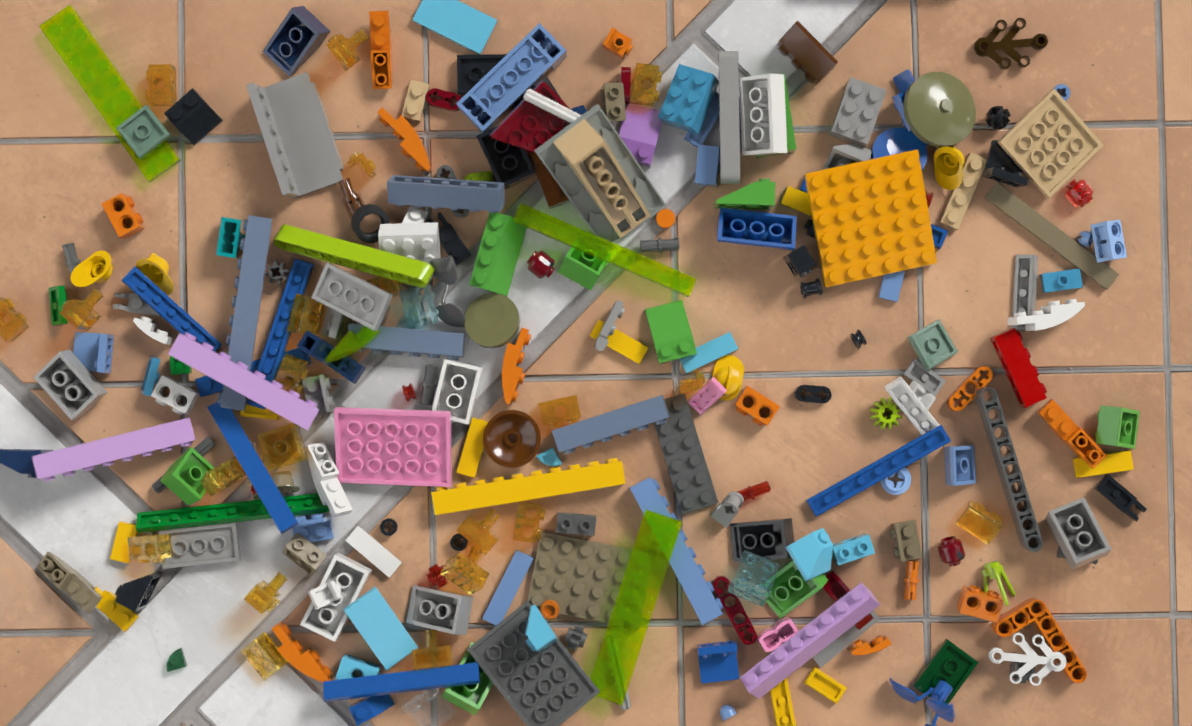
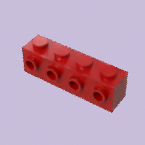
[990,328,1047,408]

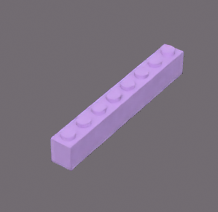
[168,332,319,430]
[32,417,195,482]
[740,583,880,699]

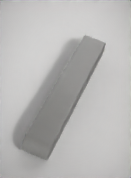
[718,51,740,184]

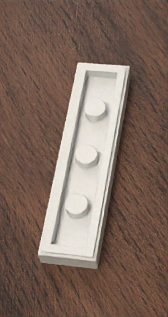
[884,376,939,435]

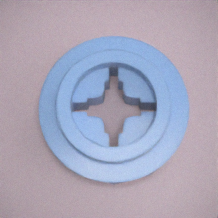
[881,467,911,495]

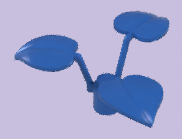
[889,677,955,726]

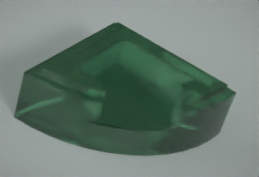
[166,648,187,672]

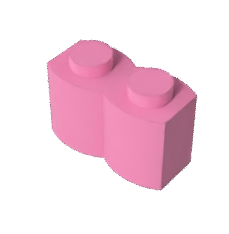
[757,617,799,652]

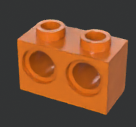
[101,193,144,239]
[734,386,780,427]
[957,585,1004,623]

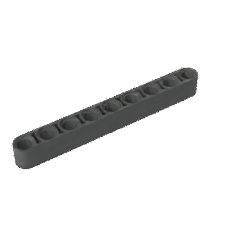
[975,387,1043,552]

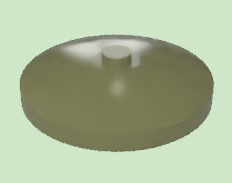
[903,72,976,148]

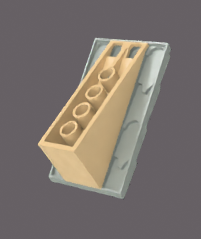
[534,104,667,251]

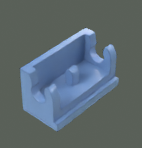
[695,145,720,187]

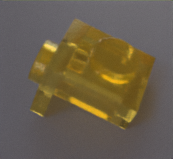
[346,152,377,178]

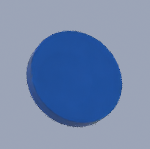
[871,128,927,170]

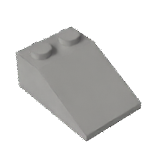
[406,585,473,635]

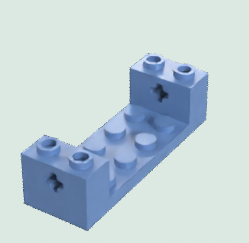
[456,23,567,133]

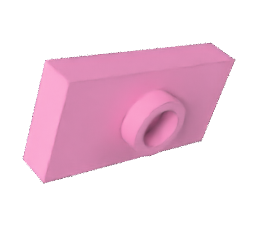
[688,377,727,415]

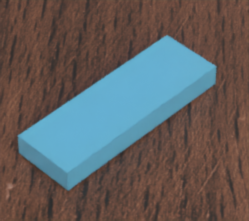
[680,332,738,374]

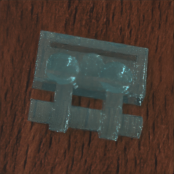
[400,285,439,329]

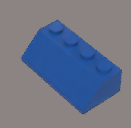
[716,207,797,250]

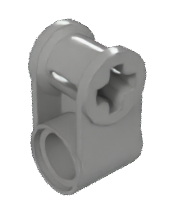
[710,491,744,527]

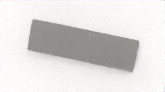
[1012,255,1038,332]
[812,611,880,667]

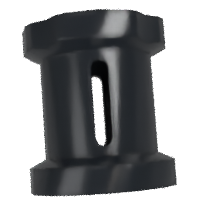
[800,278,823,299]

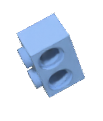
[1090,220,1127,263]

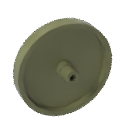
[464,293,520,348]

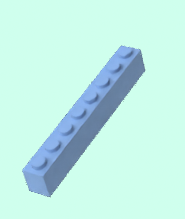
[630,476,724,625]

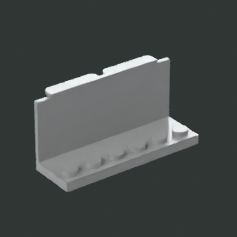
[246,72,344,199]

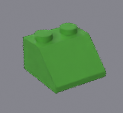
[558,236,612,291]
[1095,405,1140,449]
[160,447,219,505]

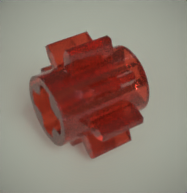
[426,564,450,588]

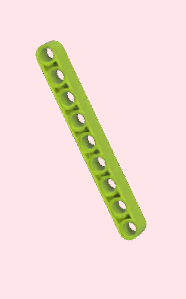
[273,224,434,288]

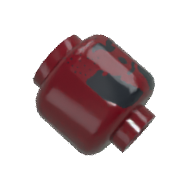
[526,251,555,279]
[937,536,965,566]

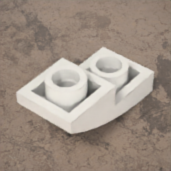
[133,316,173,345]

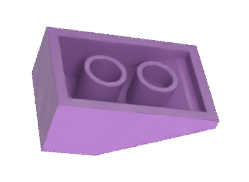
[619,103,662,167]

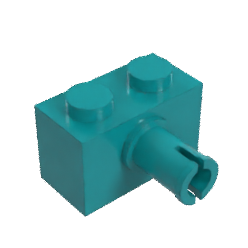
[215,217,246,258]

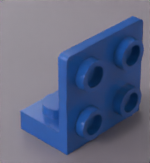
[697,640,739,683]

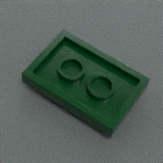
[913,639,979,704]

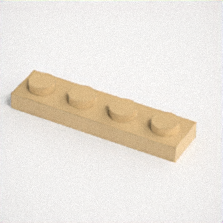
[939,152,987,230]

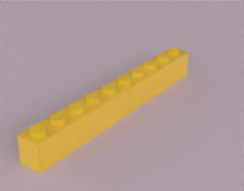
[431,458,626,515]

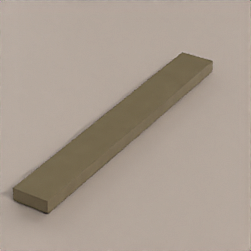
[984,182,1119,290]

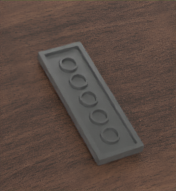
[653,393,719,514]

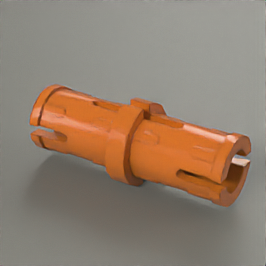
[903,560,919,600]

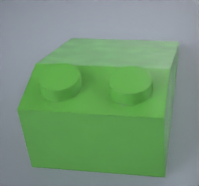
[714,178,775,210]
[645,300,697,365]
[756,559,828,619]
[441,642,493,716]

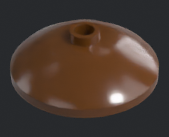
[483,410,541,468]

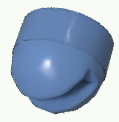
[1078,231,1093,247]
[720,705,737,721]

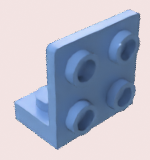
[73,332,114,373]
[292,513,334,542]

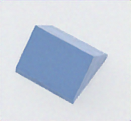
[944,445,976,486]

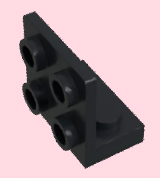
[982,140,1028,188]

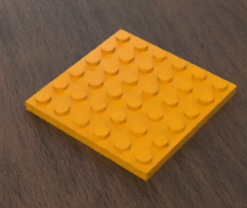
[804,149,937,287]

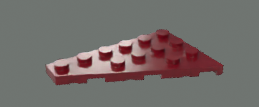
[489,81,571,153]

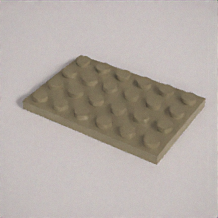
[527,531,654,629]

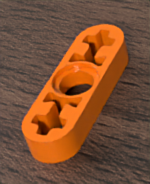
[947,366,993,411]

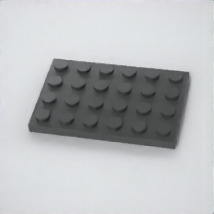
[467,600,600,726]

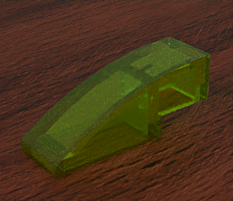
[325,325,382,363]

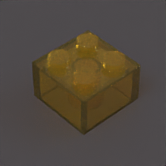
[257,423,308,472]

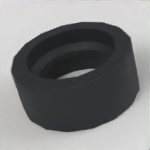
[351,204,390,243]

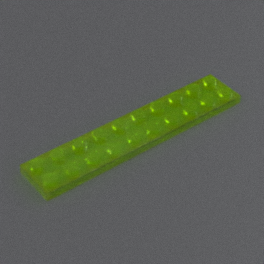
[39,4,181,182]
[590,509,683,705]

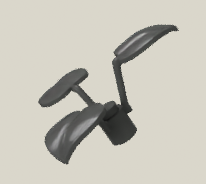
[400,256,466,327]

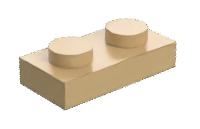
[402,80,430,122]

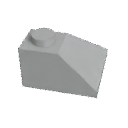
[823,143,872,169]

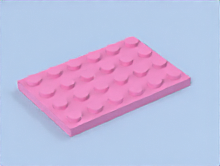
[334,407,452,487]

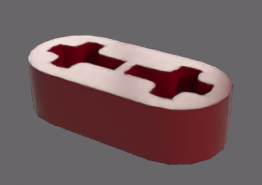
[621,67,631,103]
[426,88,461,112]

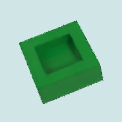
[170,356,192,375]

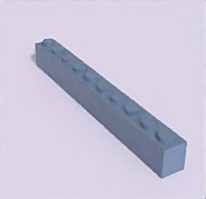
[218,215,273,411]

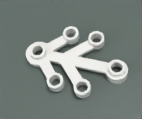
[988,632,1066,686]

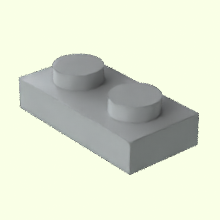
[903,359,946,396]

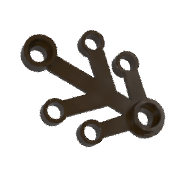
[974,18,1048,70]

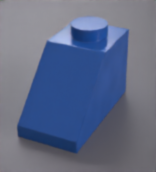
[349,694,395,725]

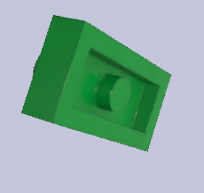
[48,286,69,326]

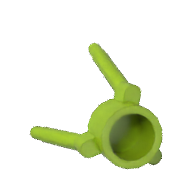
[981,561,1016,606]

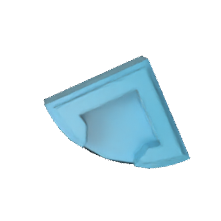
[536,447,562,466]

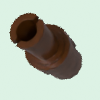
[338,178,368,220]

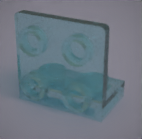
[727,550,779,607]

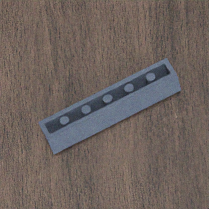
[387,175,505,213]
[347,324,465,360]
[552,395,670,454]

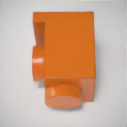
[603,27,633,59]

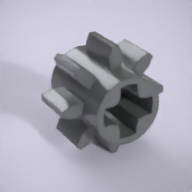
[265,261,290,285]
[565,625,587,650]

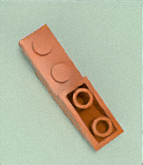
[369,11,392,89]
[377,107,432,173]
[502,327,532,405]
[1037,399,1107,469]
[272,622,333,682]

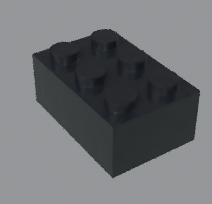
[476,126,536,190]

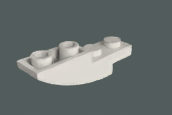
[1007,299,1085,331]
[306,442,353,518]

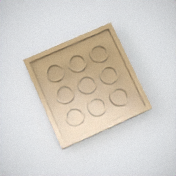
[997,89,1103,198]

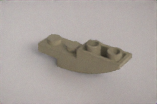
[37,552,102,614]

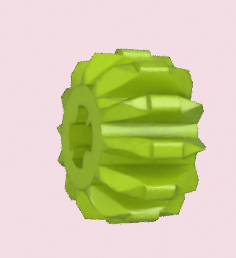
[870,398,903,430]

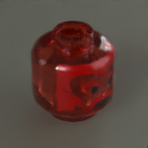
[1064,179,1094,208]

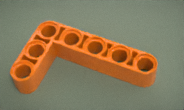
[992,598,1087,683]

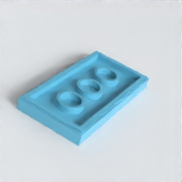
[412,0,498,55]
[343,586,418,670]

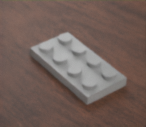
[311,263,393,331]
[159,522,241,569]

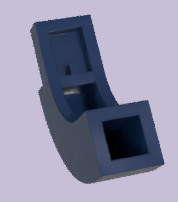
[297,330,366,384]

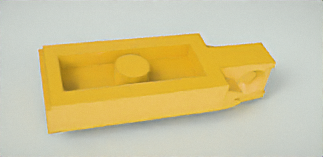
[94,586,139,632]

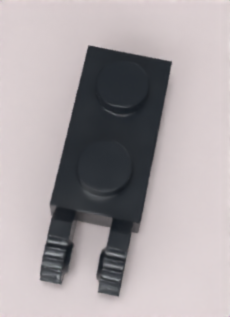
[427,212,471,266]
[1094,474,1147,522]

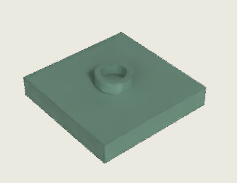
[116,104,171,159]
[907,319,958,371]

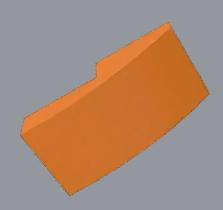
[848,635,892,655]

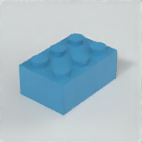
[658,64,719,135]

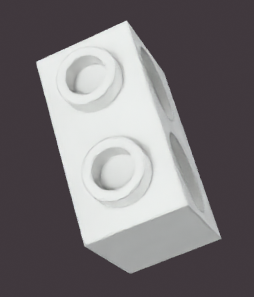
[151,375,200,415]

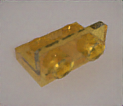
[677,369,706,394]
[956,500,1002,545]
[241,632,288,681]

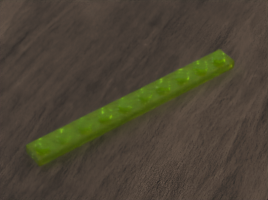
[512,203,696,297]

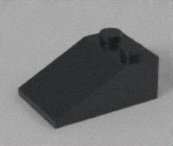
[730,518,794,562]

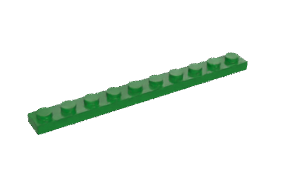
[136,493,330,533]

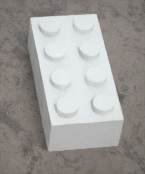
[739,74,787,156]
[300,553,372,642]

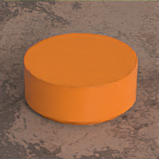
[656,209,675,229]
[540,600,559,620]

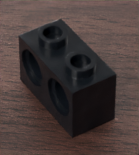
[783,245,816,277]

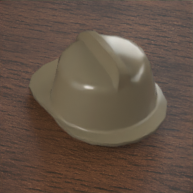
[253,471,300,500]

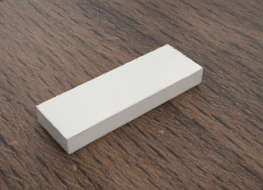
[345,525,402,578]

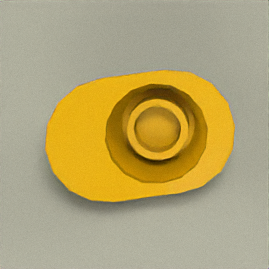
[934,146,964,190]
[70,250,114,287]
[136,253,174,295]
[712,355,744,401]

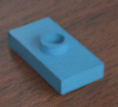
[1041,269,1083,293]
[141,356,160,396]

